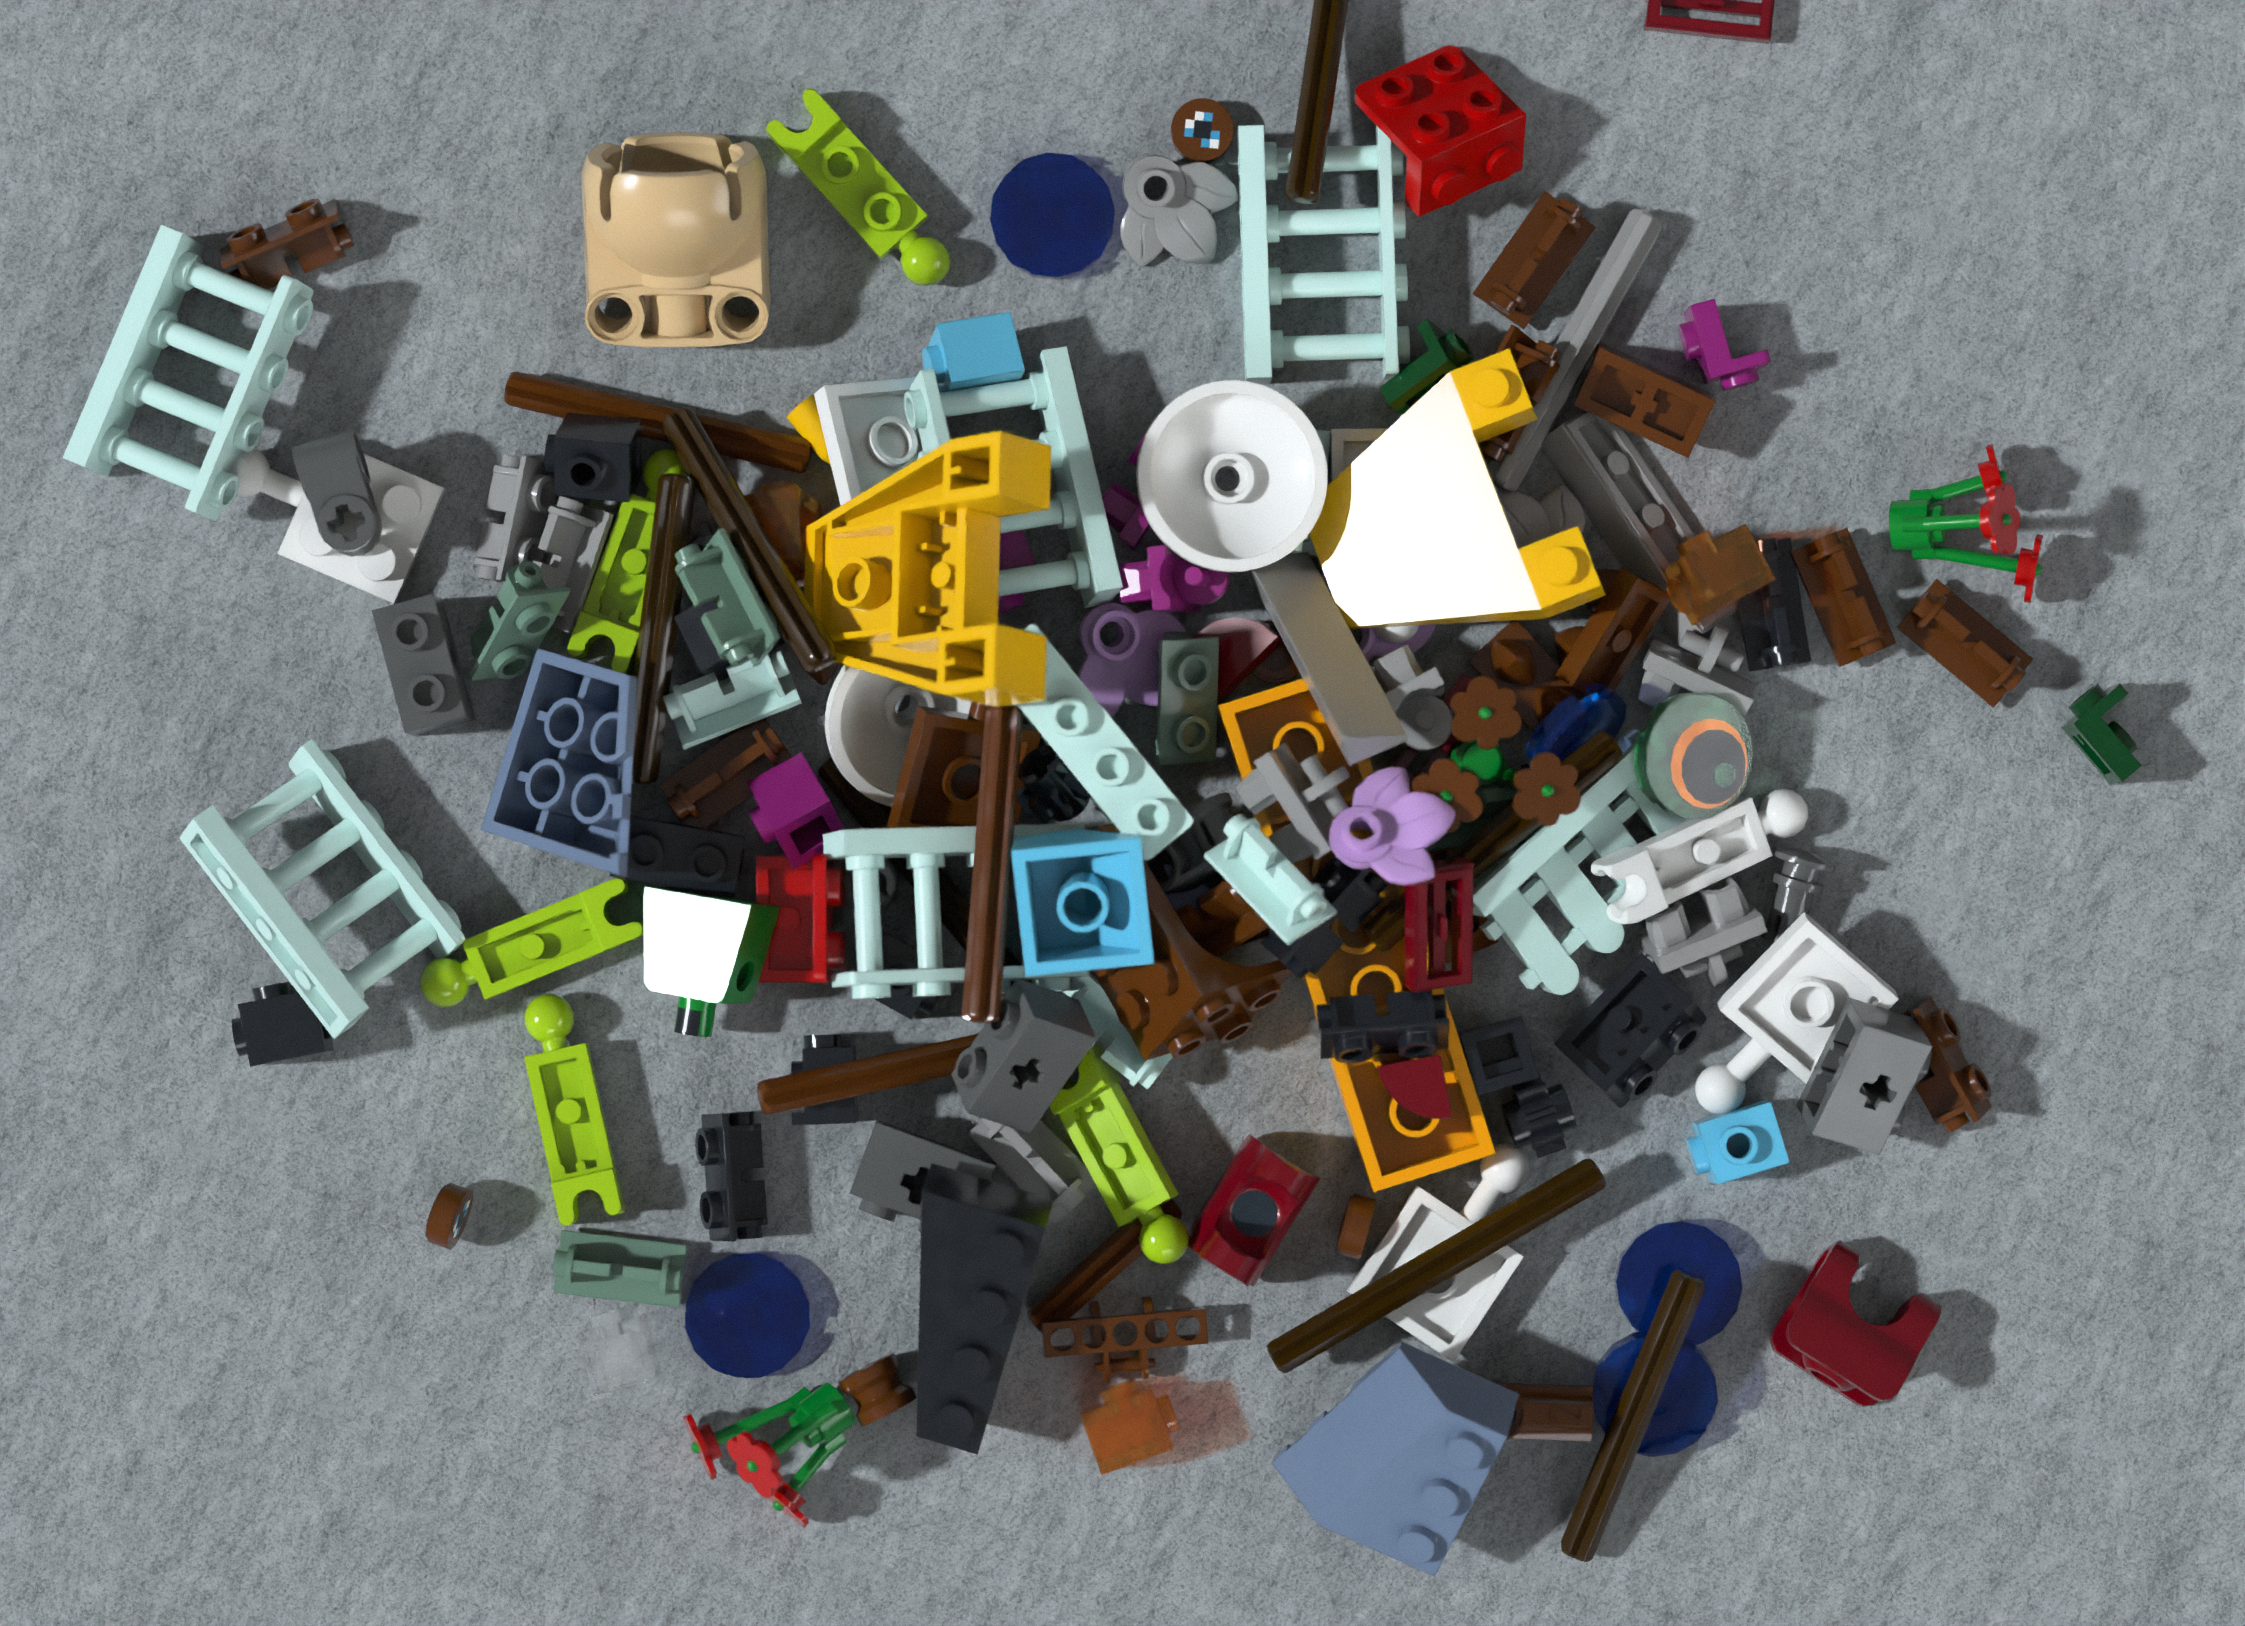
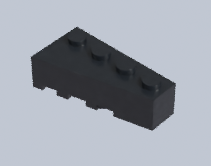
[916,1163,1054,1455]

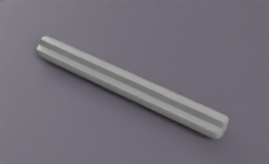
[1487,208,1663,492]

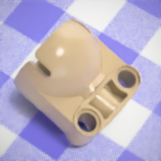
[581,132,771,347]

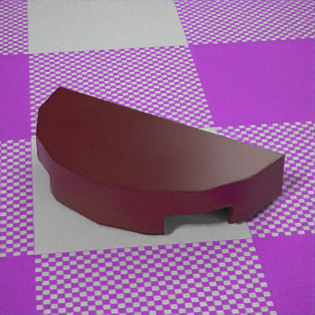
[1193,617,1283,706]

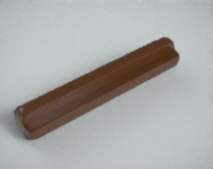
[1027,1199,1183,1335]

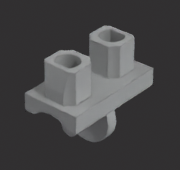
[1638,624,1756,725]
[1374,645,1453,751]
[1236,743,1351,863]
[1639,876,1767,987]

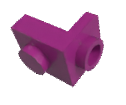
[1678,299,1771,391]

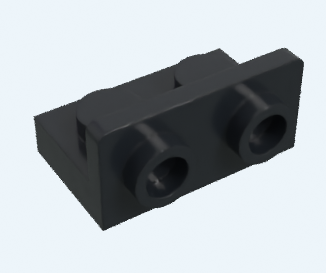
[1554,953,1707,1108]

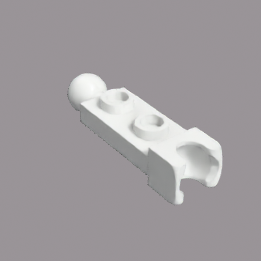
[1591,788,1808,924]

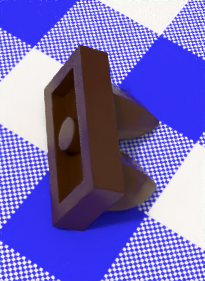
[1554,567,1672,703]
[1467,620,1600,754]

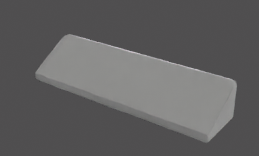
[1541,410,1738,648]
[1249,553,1408,766]

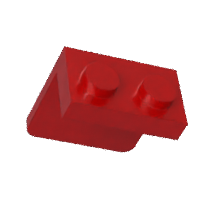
[1355,45,1526,217]
[756,854,845,983]

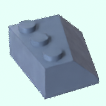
[481,648,637,877]
[1272,1342,1519,1577]

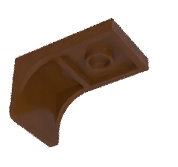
[1091,823,1292,1061]

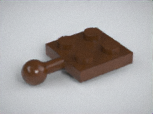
[887,701,1041,828]

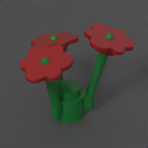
[1889,444,2043,603]
[683,1382,856,1528]

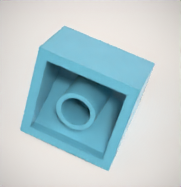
[1011,829,1154,977]

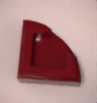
[1376,1054,1452,1119]

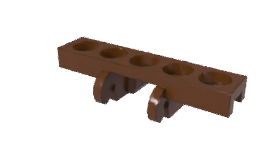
[1041,1296,1208,1383]

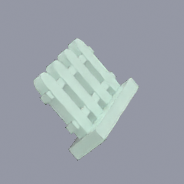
[1450,729,1704,995]

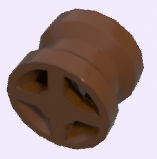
[838,1352,917,1427]

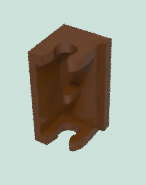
[1573,342,1716,458]

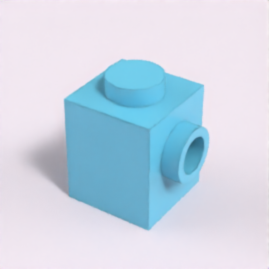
[922,312,1025,393]
[1686,1100,1790,1185]

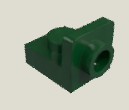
[1379,318,1474,416]
[2061,683,2142,785]

